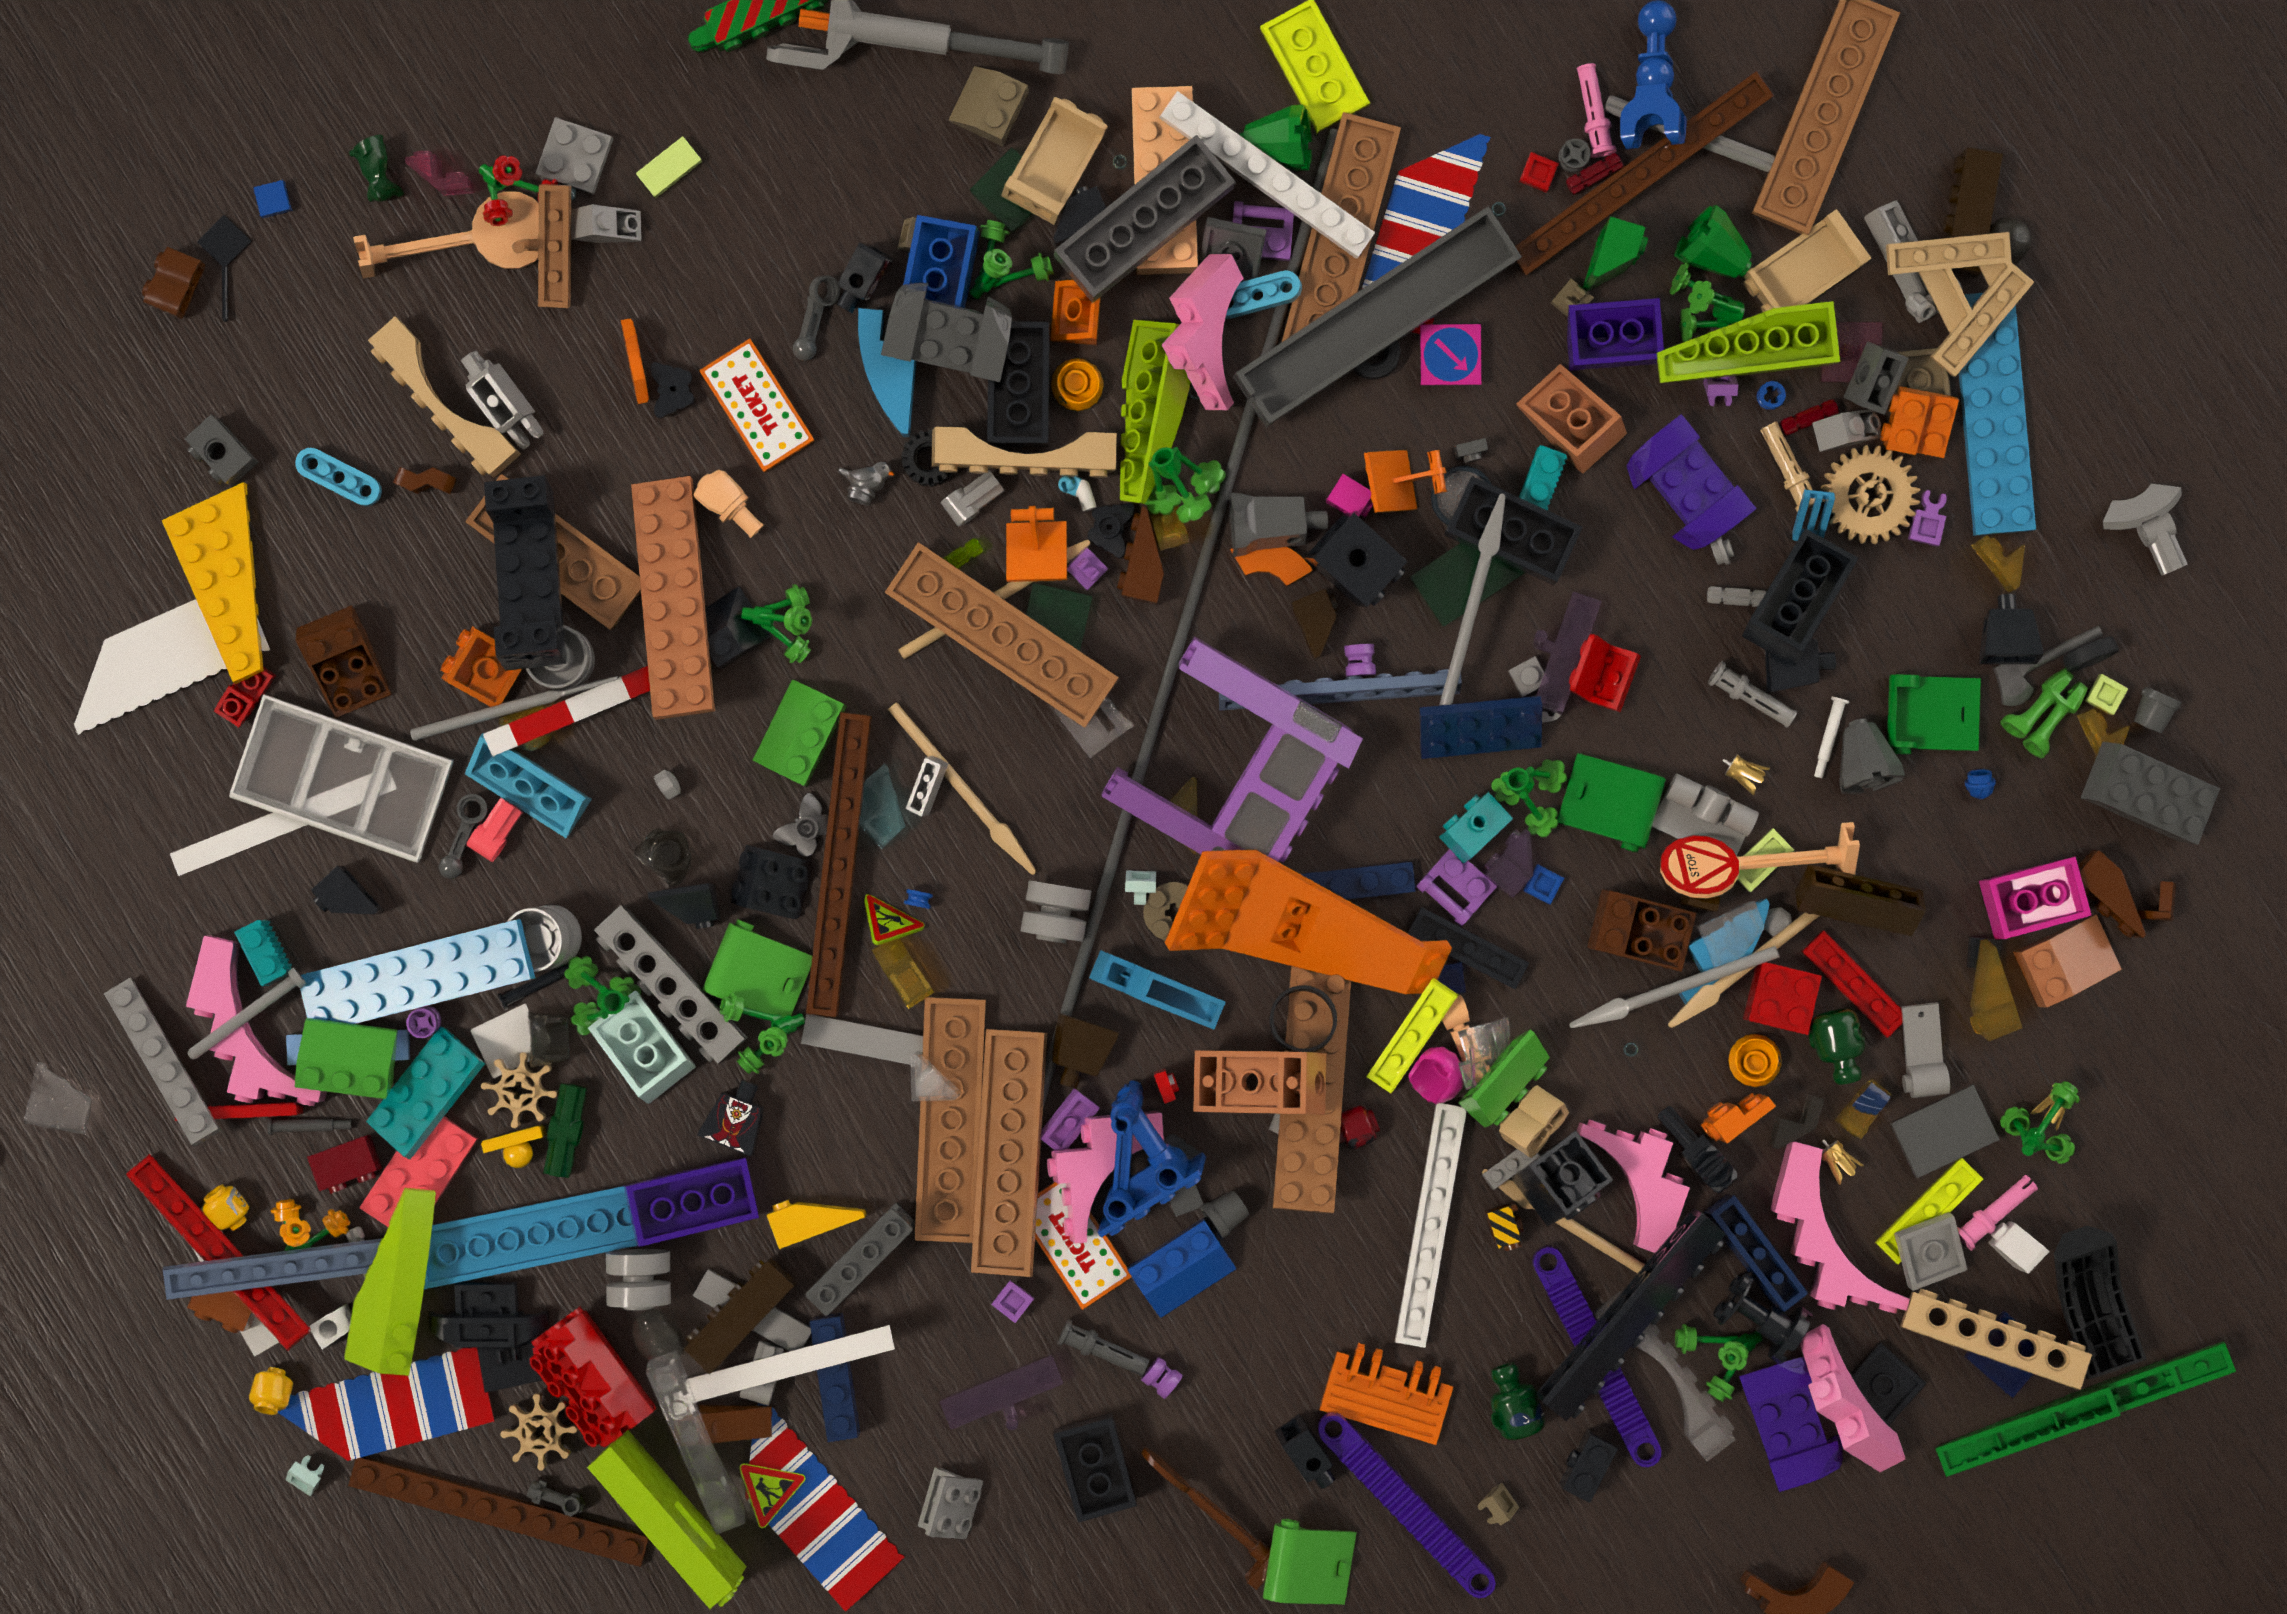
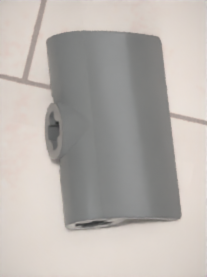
[1653,773,1759,856]

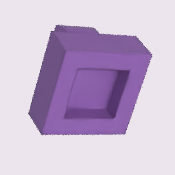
[1703,376,1738,406]
[1067,547,1108,590]
[991,1279,1034,1323]

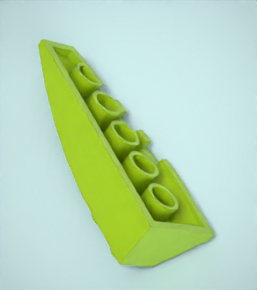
[1656,301,1840,383]
[1120,320,1191,504]
[344,1188,436,1376]

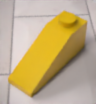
[767,1199,867,1249]

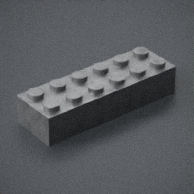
[1054,135,1235,303]

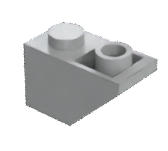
[571,204,641,243]
[1812,409,1881,452]

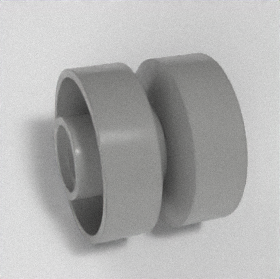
[526,625,595,690]
[1020,880,1092,944]
[507,905,582,972]
[606,1249,671,1310]

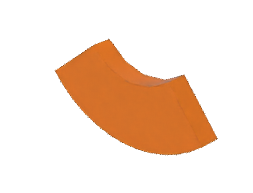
[621,318,649,404]
[1230,547,1313,587]

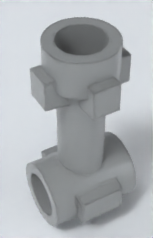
[1905,278,1963,320]

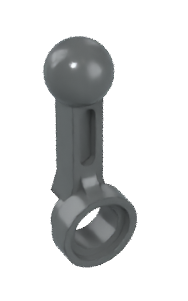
[793,275,840,361]
[439,794,488,879]

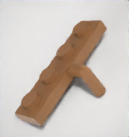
[512,184,571,308]

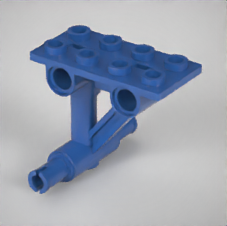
[1097,1080,1206,1237]

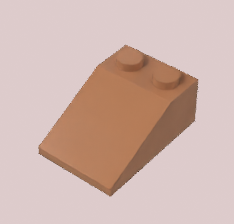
[1516,364,1627,473]
[2013,914,2122,1008]

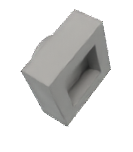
[1508,656,1550,697]

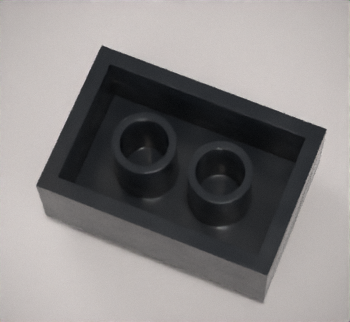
[1053,1413,1137,1523]

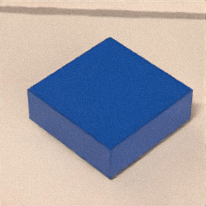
[253,180,292,218]
[1523,864,1564,905]

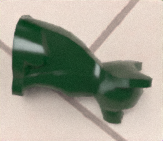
[349,134,404,202]

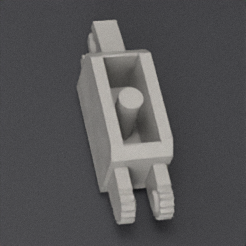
[461,351,544,450]

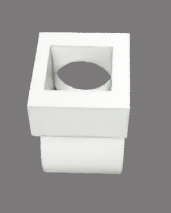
[309,1304,352,1350]

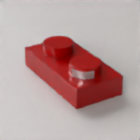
[1154,1068,1179,1104]

